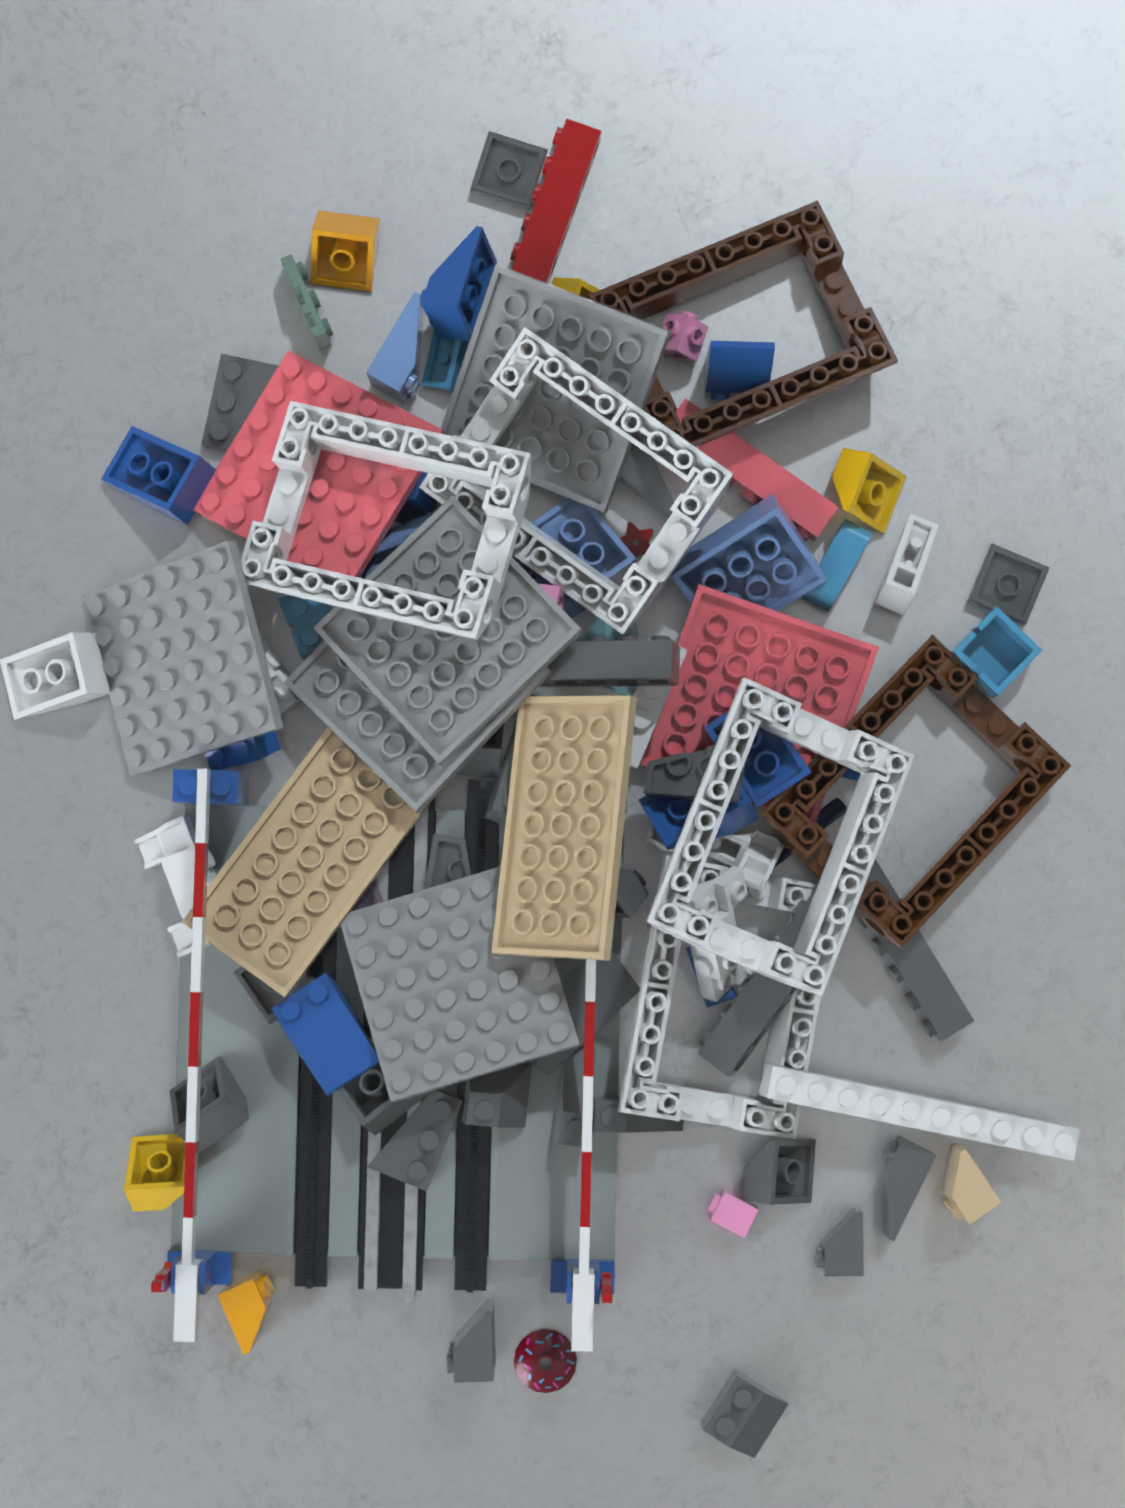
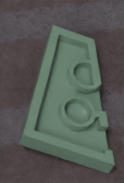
[280,254,334,351]

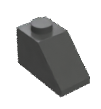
[816,1208,864,1277]

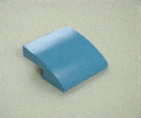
[421,331,470,394]

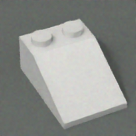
[0,632,110,720]

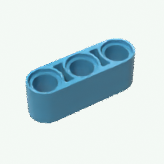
[802,519,872,612]

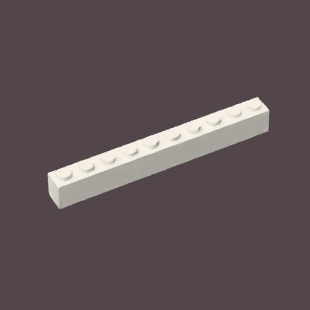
[759,1063,1080,1161]

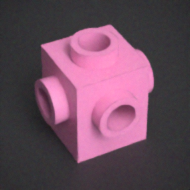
[662,311,708,362]

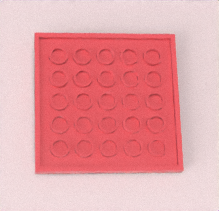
[194,350,446,578]
[639,584,879,823]

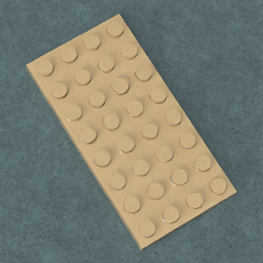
[491,695,637,961]
[182,727,438,999]

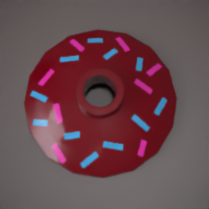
[514,1328,577,1393]

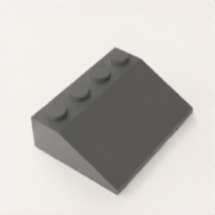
[534,949,640,1075]

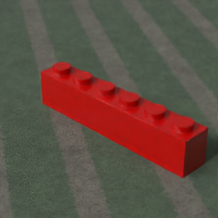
[510,118,602,284]

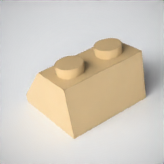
[942,1142,1002,1224]

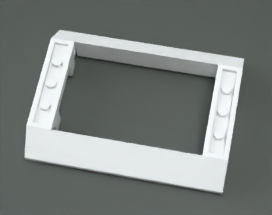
[419,327,734,635]
[241,401,532,640]
[646,677,915,996]
[618,855,821,1139]

